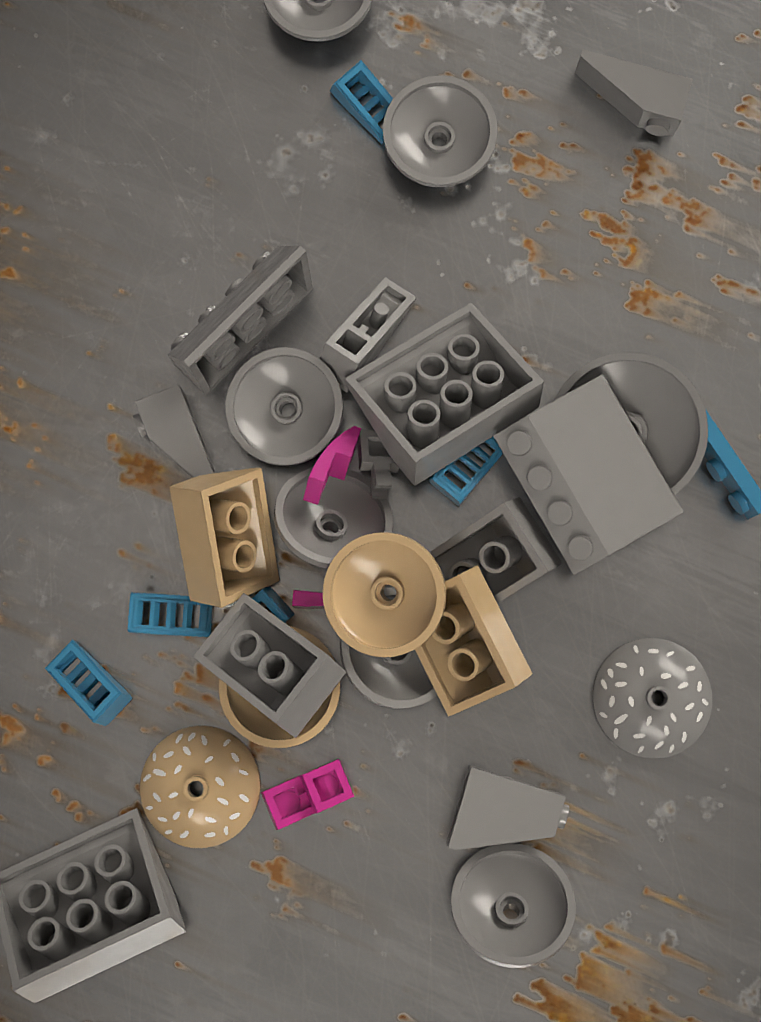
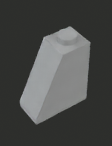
[446,765,569,850]

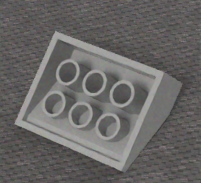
[168,246,313,395]
[345,303,544,486]
[493,374,684,575]
[0,808,186,1003]

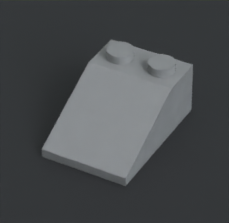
[430,497,562,604]
[193,593,346,738]

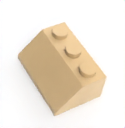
[169,468,280,608]
[415,565,533,717]

